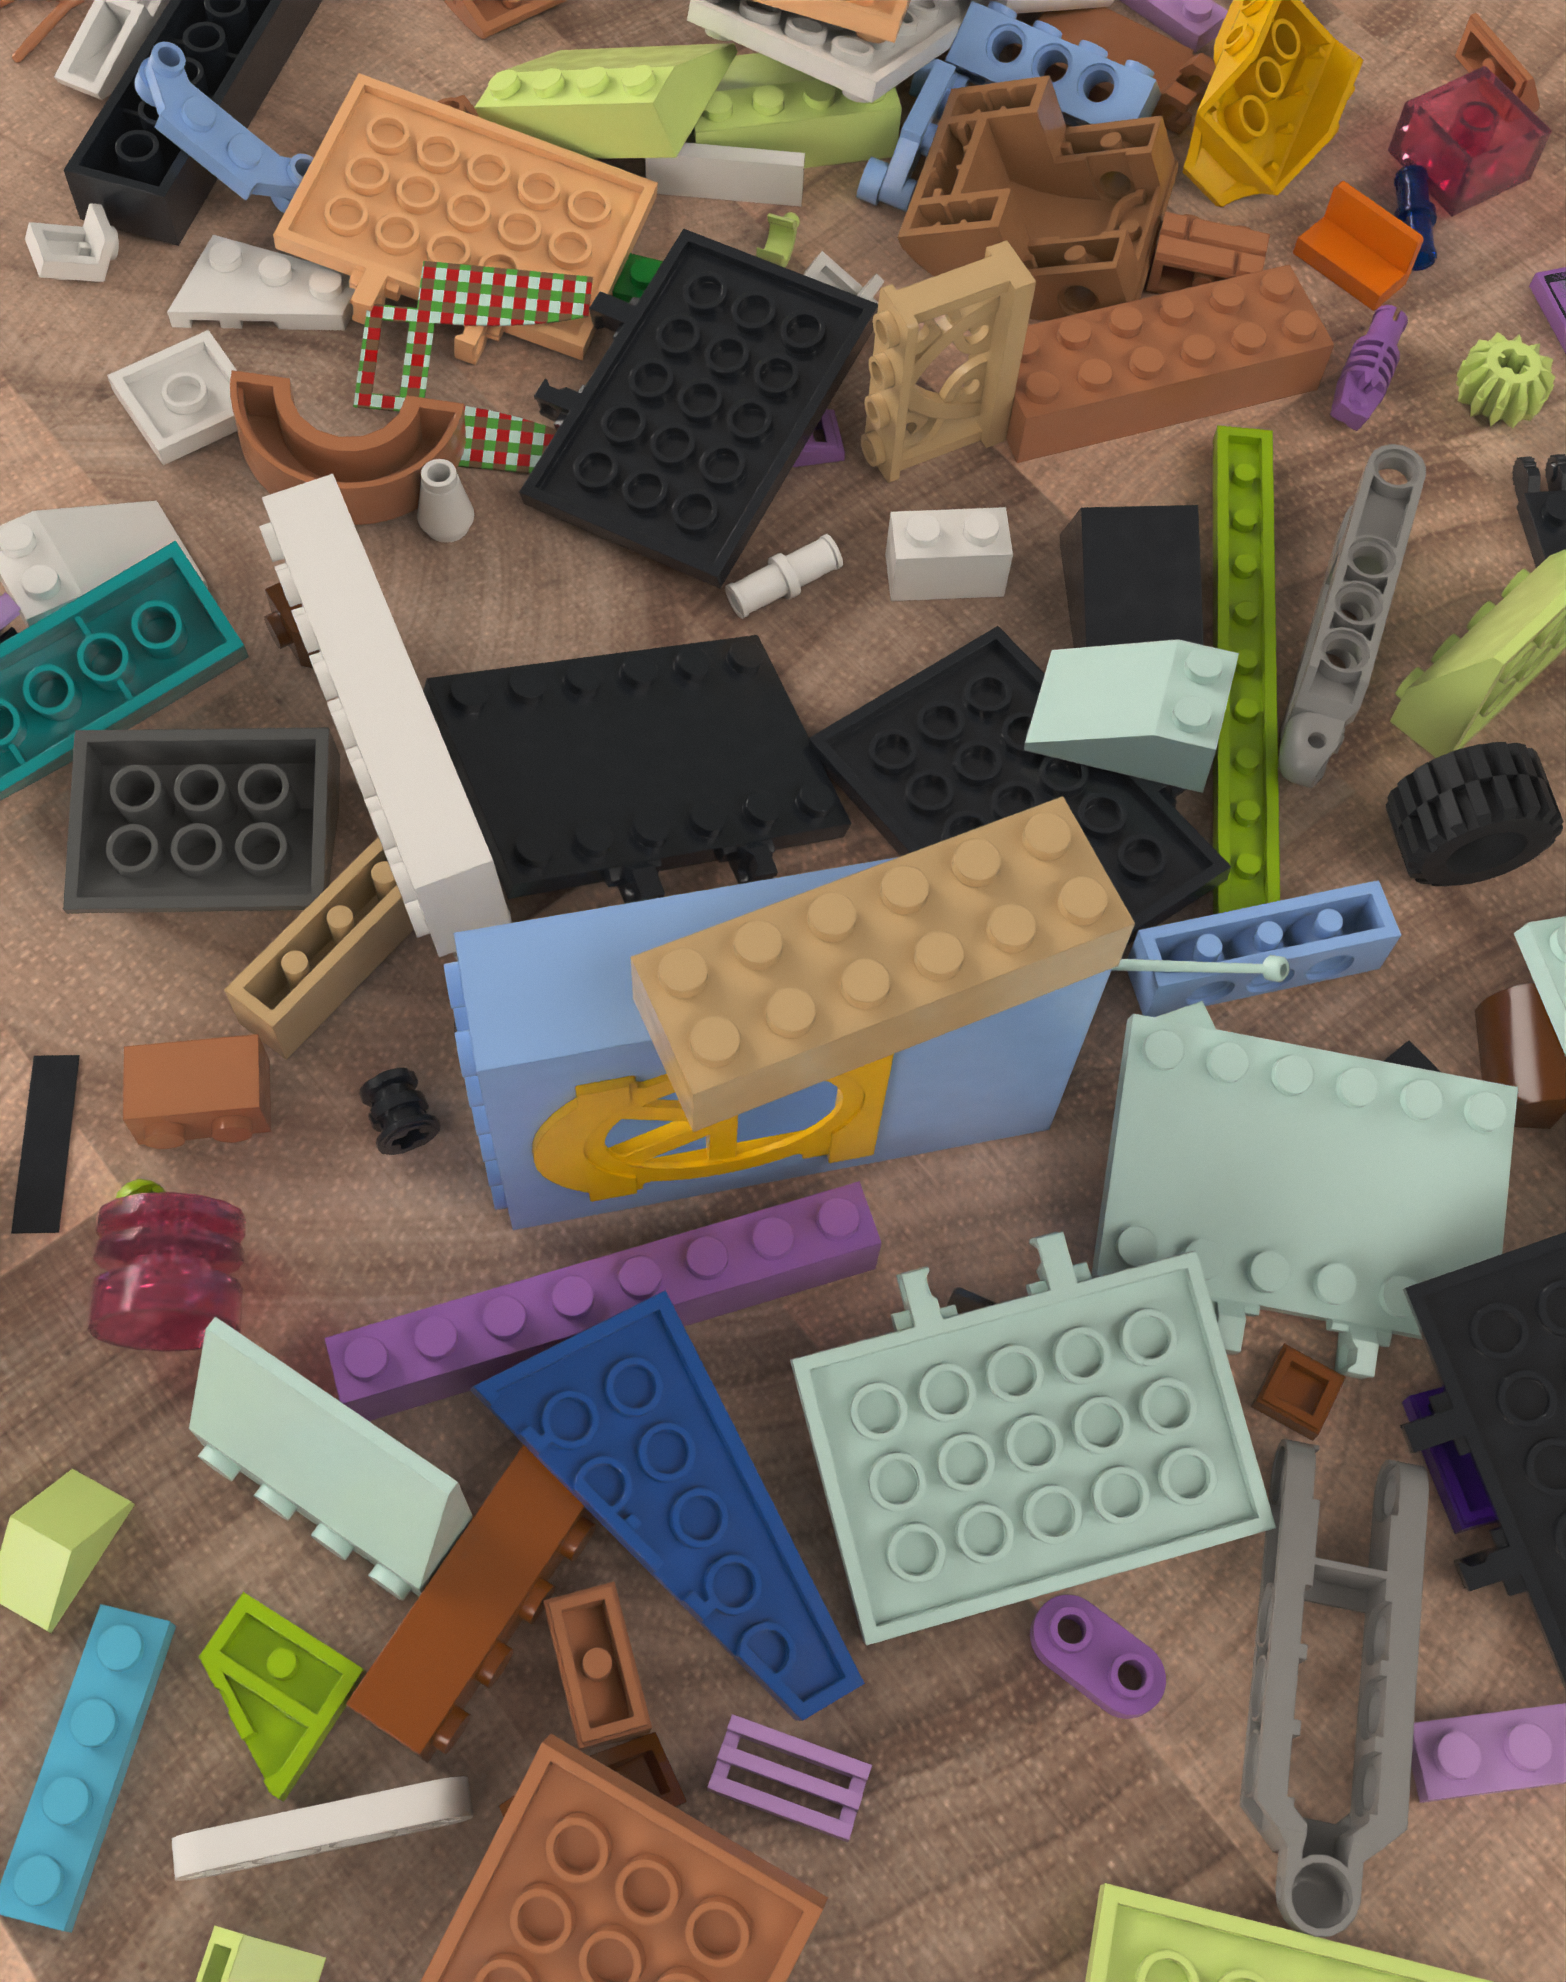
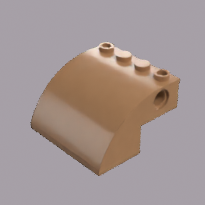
[897,75,1179,321]

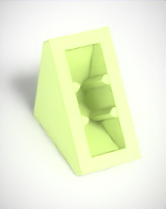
[0,1469,135,1633]

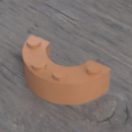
[230,370,466,525]

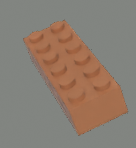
[1006,264,1334,463]

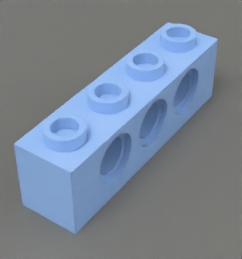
[945,1,1161,127]
[1127,880,1401,1017]

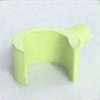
[756,212,800,267]

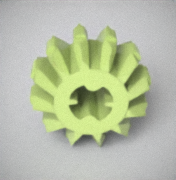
[1456,332,1555,428]

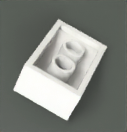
[0,500,208,628]

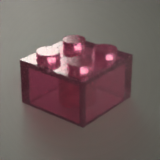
[1388,66,1552,217]

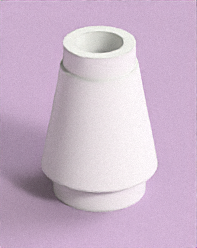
[417,459,474,542]

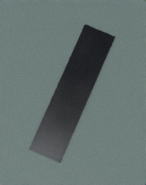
[11,1055,80,1234]

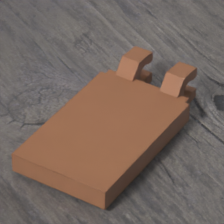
[1012,7,1216,134]

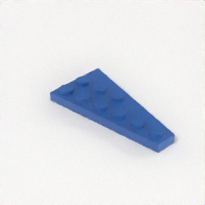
[470,1290,865,1721]

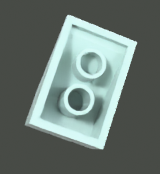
[1024,639,1239,793]

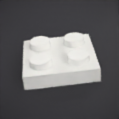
[107,330,237,465]

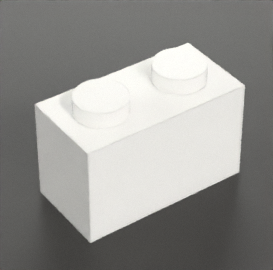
[885,507,1013,601]

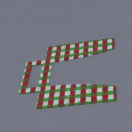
[353,261,593,473]

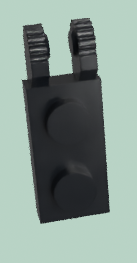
[1512,454,1566,568]

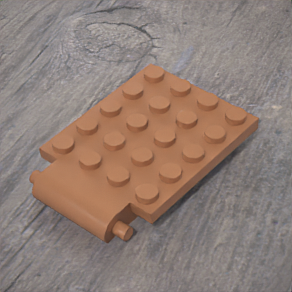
[420,1733,828,1982]

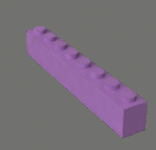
[325,1181,881,1421]

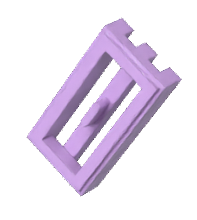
[707,1714,872,1842]

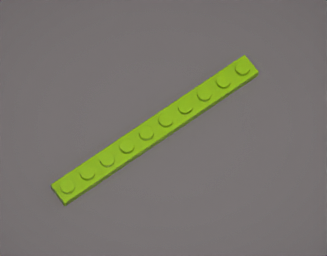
[1213,425,1280,914]

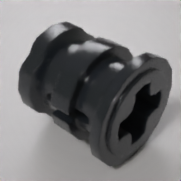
[359,1067,441,1155]

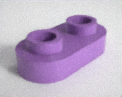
[1030,1594,1166,1719]

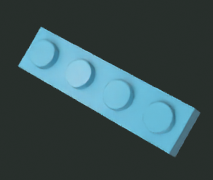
[0,1604,176,1933]

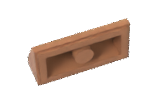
[1455,13,1540,121]
[543,1581,652,1750]

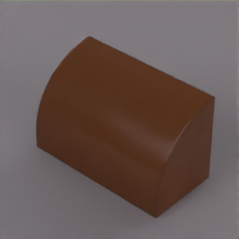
[1474,983,1566,1129]

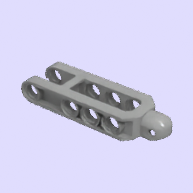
[1278,444,1426,788]
[1240,1439,1429,1938]

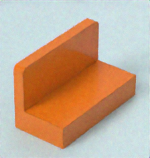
[1293,181,1424,311]

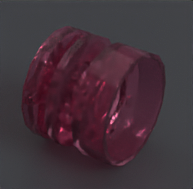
[87,1192,246,1352]

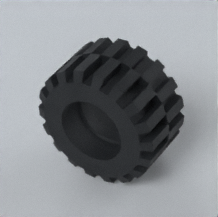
[1386,742,1564,886]

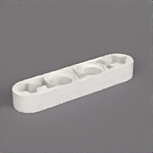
[172,1776,473,1881]

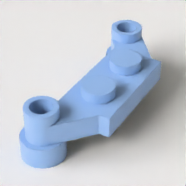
[135,42,313,213]
[856,58,970,212]

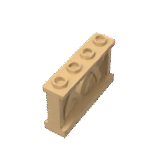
[861,240,1036,483]

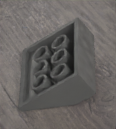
[63,727,340,914]

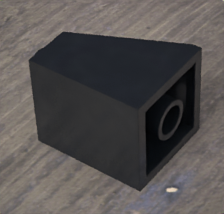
[1060,505,1204,648]

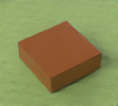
[1251,1343,1346,1441]

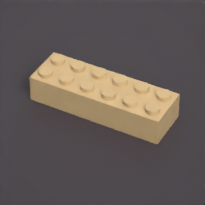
[630,796,1135,1132]

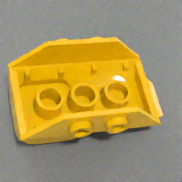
[1182,0,1364,207]

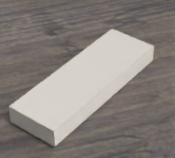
[645,142,805,207]

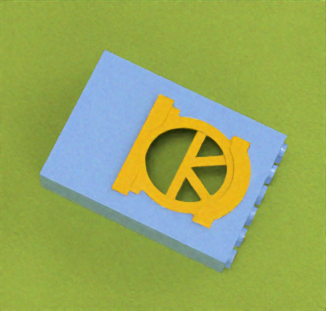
[444,857,1112,1230]

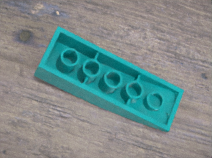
[0,540,249,801]

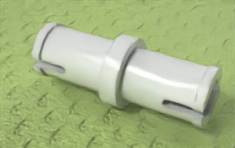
[725,534,843,619]

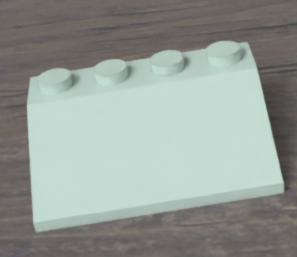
[189,1317,473,1601]

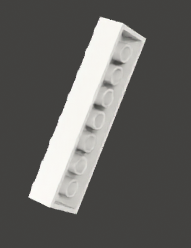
[259,474,512,957]

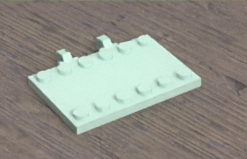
[1091,1013,1518,1379]
[790,1231,1276,1646]

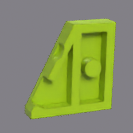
[199,1592,367,1802]

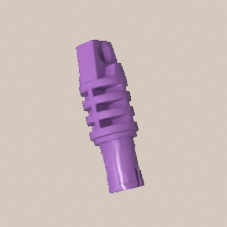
[1330,305,1408,431]

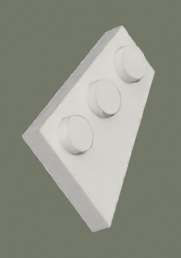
[167,235,355,331]

